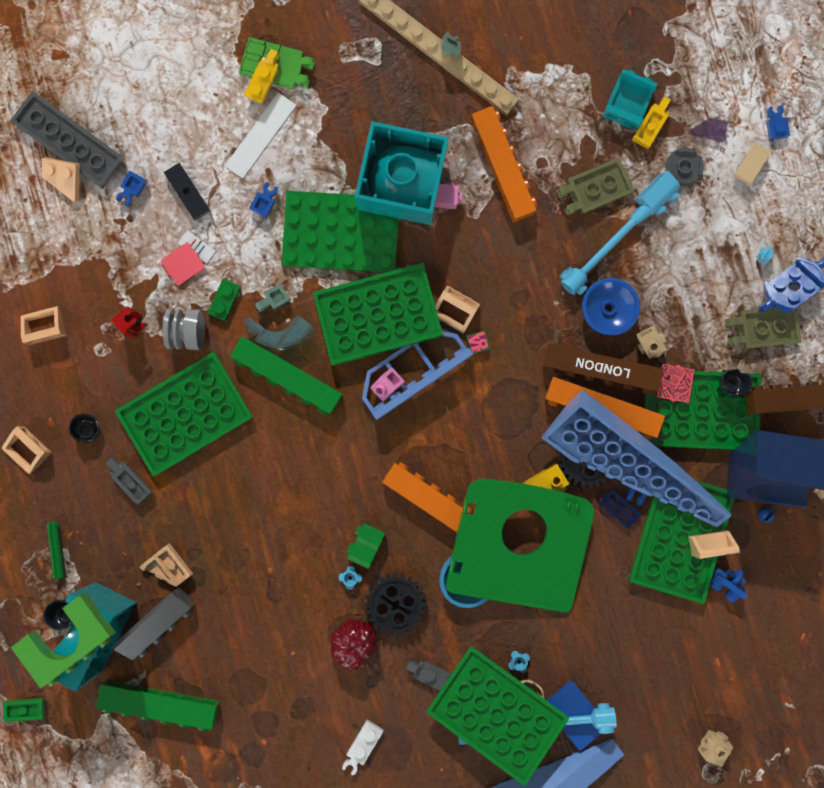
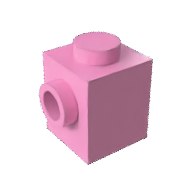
[435,182,462,209]
[370,368,405,402]

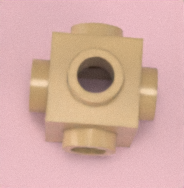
[636,325,667,359]
[698,730,733,767]

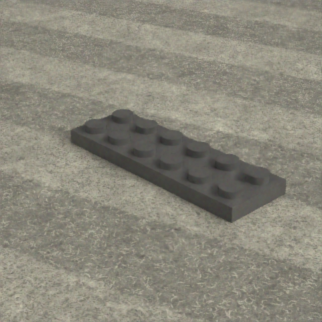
[10,91,125,189]

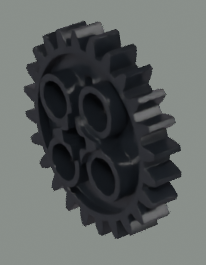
[556,450,609,488]
[364,572,427,637]

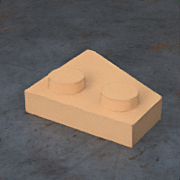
[42,157,80,201]
[140,543,193,587]

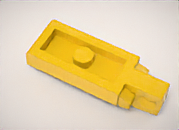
[244,49,280,104]
[632,96,671,149]

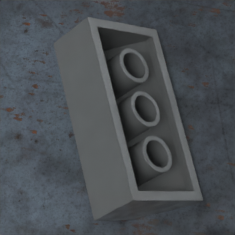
[112,587,195,660]

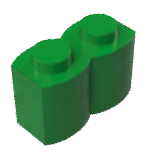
[346,523,385,569]

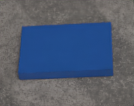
[547,679,600,751]

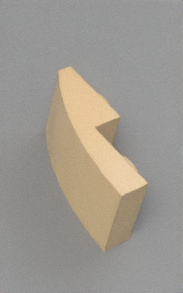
[734,143,772,185]

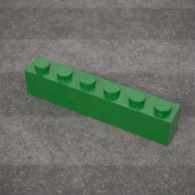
[230,336,343,415]
[96,680,220,731]

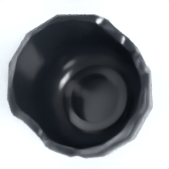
[719,369,753,398]
[68,413,100,444]
[43,600,73,630]

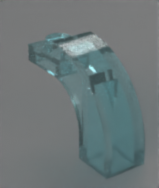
[244,315,315,350]

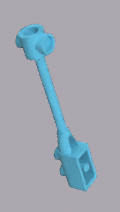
[559,171,680,295]
[458,703,617,745]

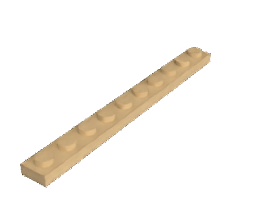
[359,0,519,116]

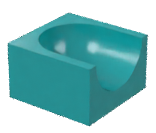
[354,121,449,225]
[52,582,137,692]

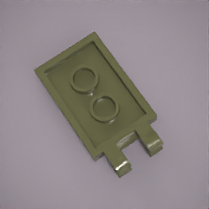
[556,157,634,216]
[725,307,802,349]

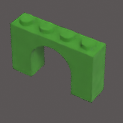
[11,592,116,688]

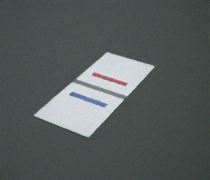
[178,230,216,264]

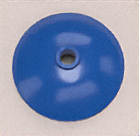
[582,278,640,336]

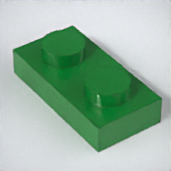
[208,279,241,321]
[3,698,46,722]

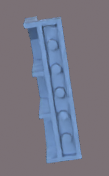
[362,331,473,420]

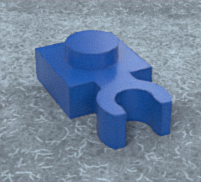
[766,105,790,140]
[116,170,148,207]
[249,182,279,219]

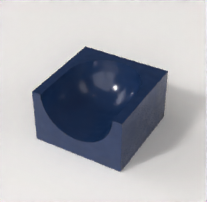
[727,430,824,509]

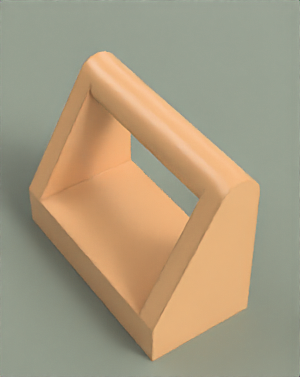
[435,285,480,334]
[21,306,67,345]
[1,426,52,475]
[688,531,740,559]

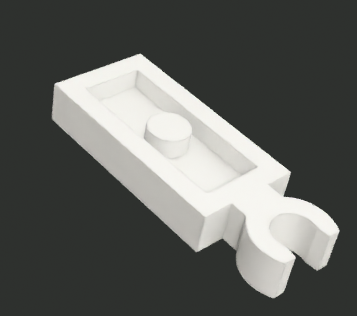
[342,720,383,775]

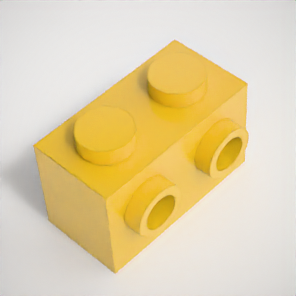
[523,464,569,492]

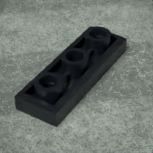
[163,162,211,221]

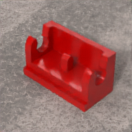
[111,306,146,339]

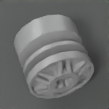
[163,309,205,350]

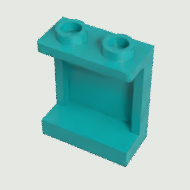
[602,69,658,131]

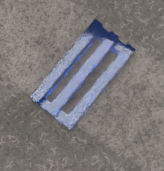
[599,489,641,529]

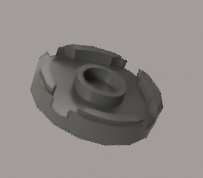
[665,148,704,186]

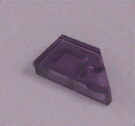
[688,118,728,142]

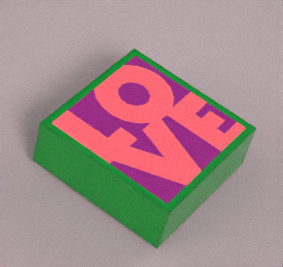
[466,331,490,354]

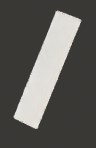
[225,93,296,178]

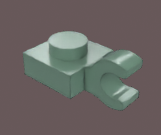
[255,283,290,312]

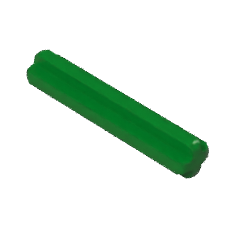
[47,522,65,579]

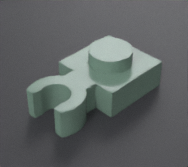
[441,32,461,56]

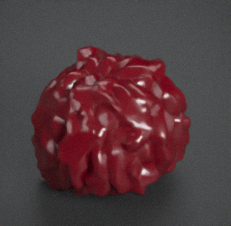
[329,618,377,670]

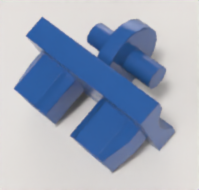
[710,567,748,603]

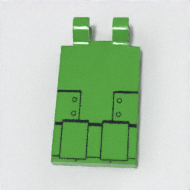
[239,37,315,90]

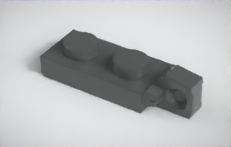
[106,457,154,505]
[406,659,452,690]

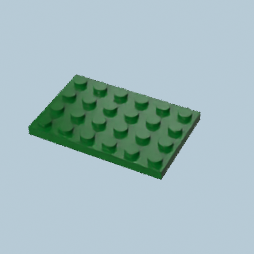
[281,190,399,273]
[313,263,443,366]
[115,352,254,477]
[644,371,761,450]
[628,480,735,604]
[426,646,570,786]

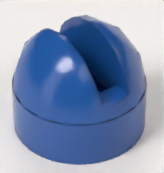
[757,507,775,523]

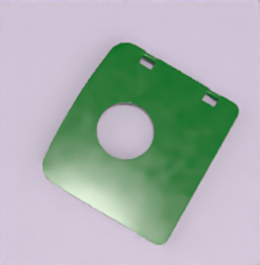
[446,478,594,612]

